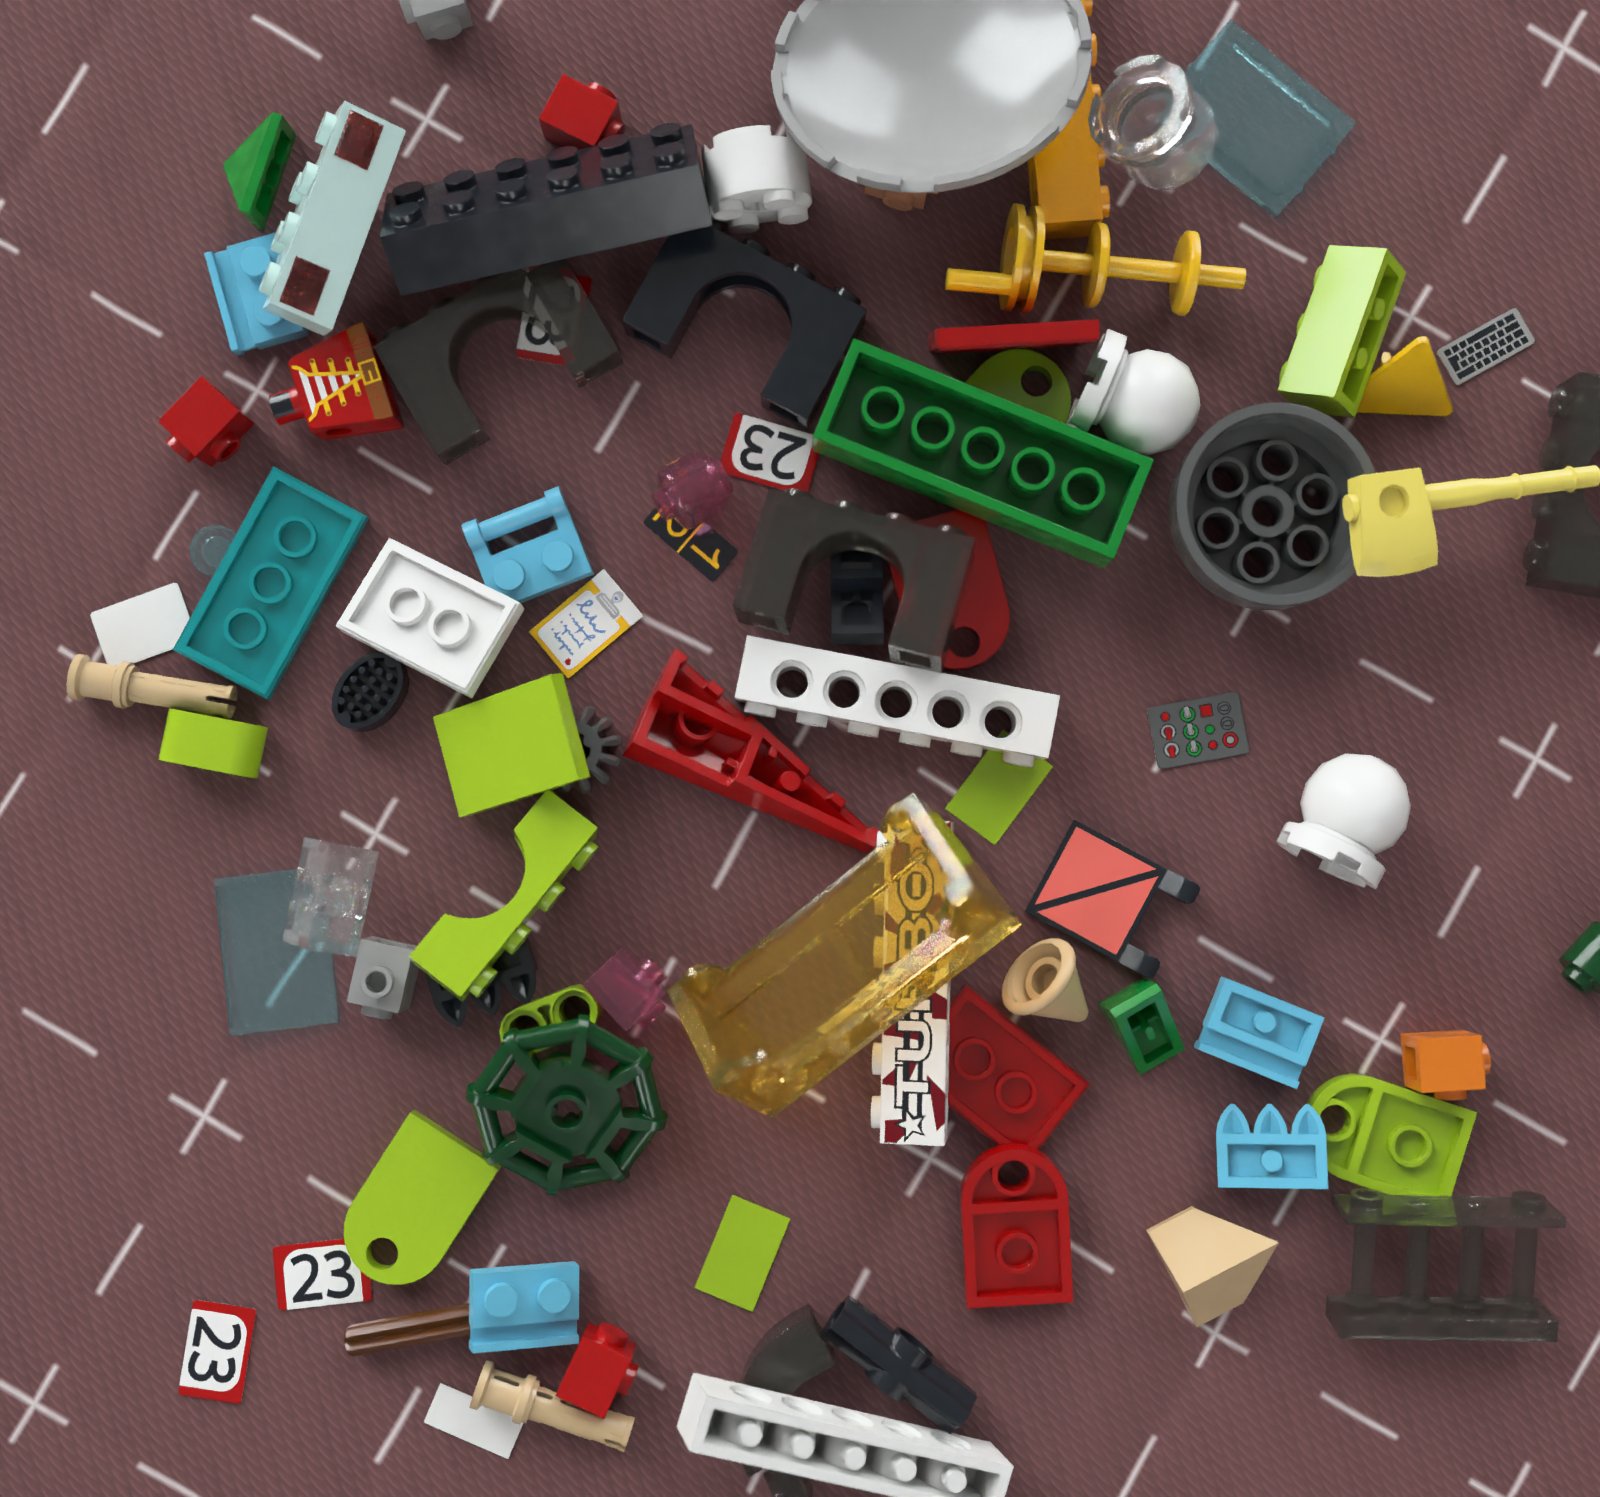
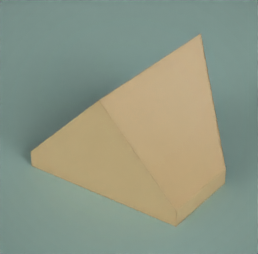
[1146,1206,1279,1327]

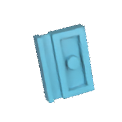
[204,232,309,356]
[1194,976,1325,1089]
[469,1261,579,1354]

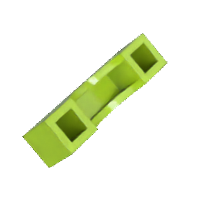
[409,790,599,1002]

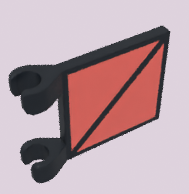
[1025,820,1200,978]

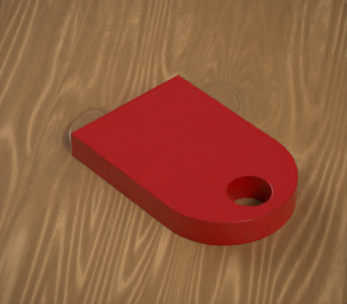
[880,510,1010,671]
[960,1143,1073,1309]

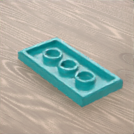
[173,466,369,700]

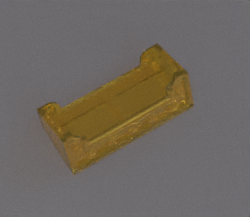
[667,792,1022,1118]

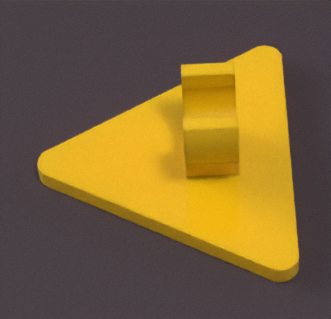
[1357,336,1453,416]

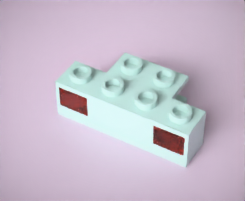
[259,101,406,336]

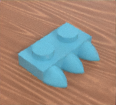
[1216,1103,1328,1189]

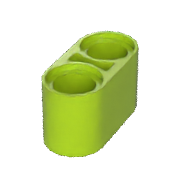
[158,708,269,779]
[499,984,603,1053]

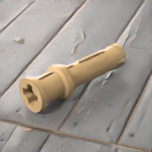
[66,654,237,719]
[469,1360,635,1452]

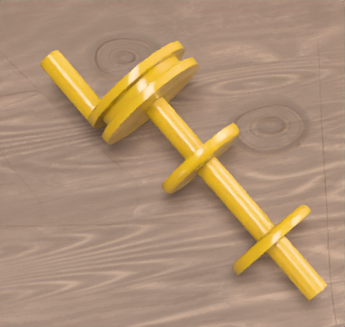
[945,203,1246,316]

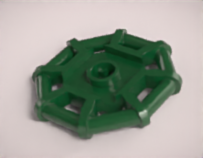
[466,1014,668,1196]

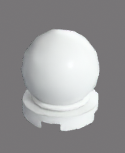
[1066,328,1201,455]
[1276,753,1411,889]

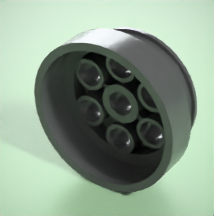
[1168,402,1376,610]

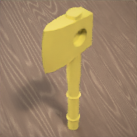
[1342,465,1600,577]

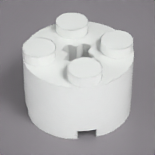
[701,125,812,234]

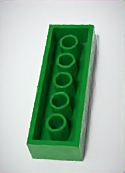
[813,338,1154,569]

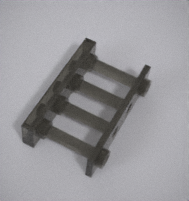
[1326,1188,1566,1342]

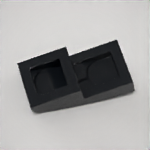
[830,535,884,645]

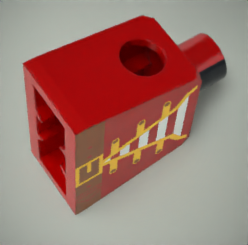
[269,322,405,440]

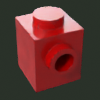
[538,74,625,150]
[158,376,255,467]
[555,1322,639,1419]

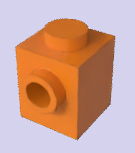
[1400,1030,1491,1100]

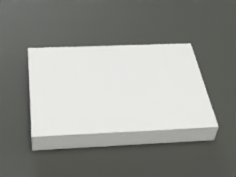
[336,538,525,699]

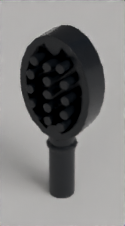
[332,653,410,733]

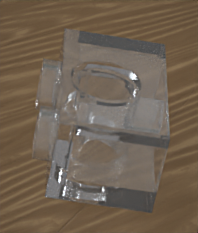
[282,837,379,957]

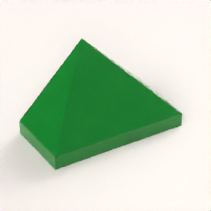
[223,112,296,230]

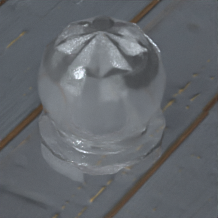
[1088,54,1218,190]

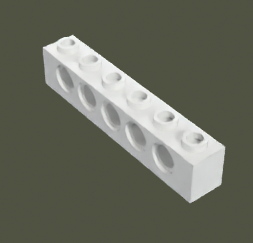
[735,635,1060,768]
[677,1373,1014,1497]

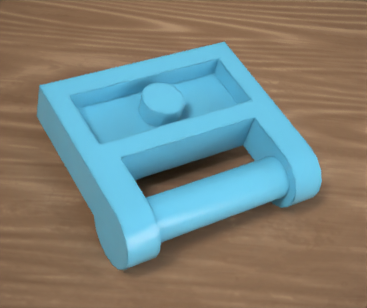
[461,486,594,603]

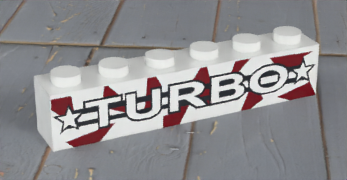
[871,820,954,1146]

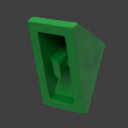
[1098,978,1185,1075]

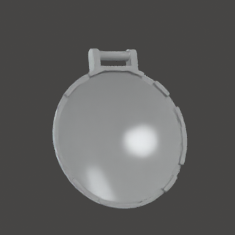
[771,0,1092,193]

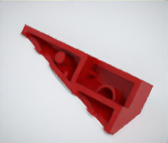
[622,649,879,853]

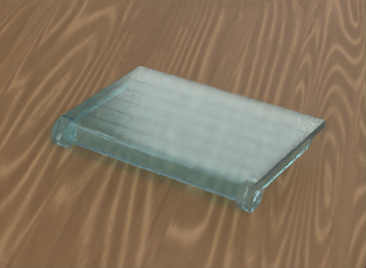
[214,866,339,1036]

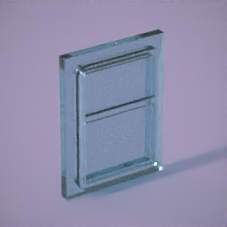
[1150,19,1356,218]

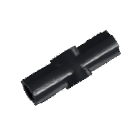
[822,1295,978,1434]

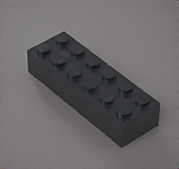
[380,123,713,296]

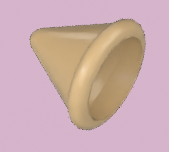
[1002,938,1088,1022]

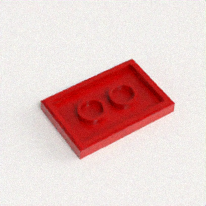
[928,319,1100,355]
[948,984,1090,1167]

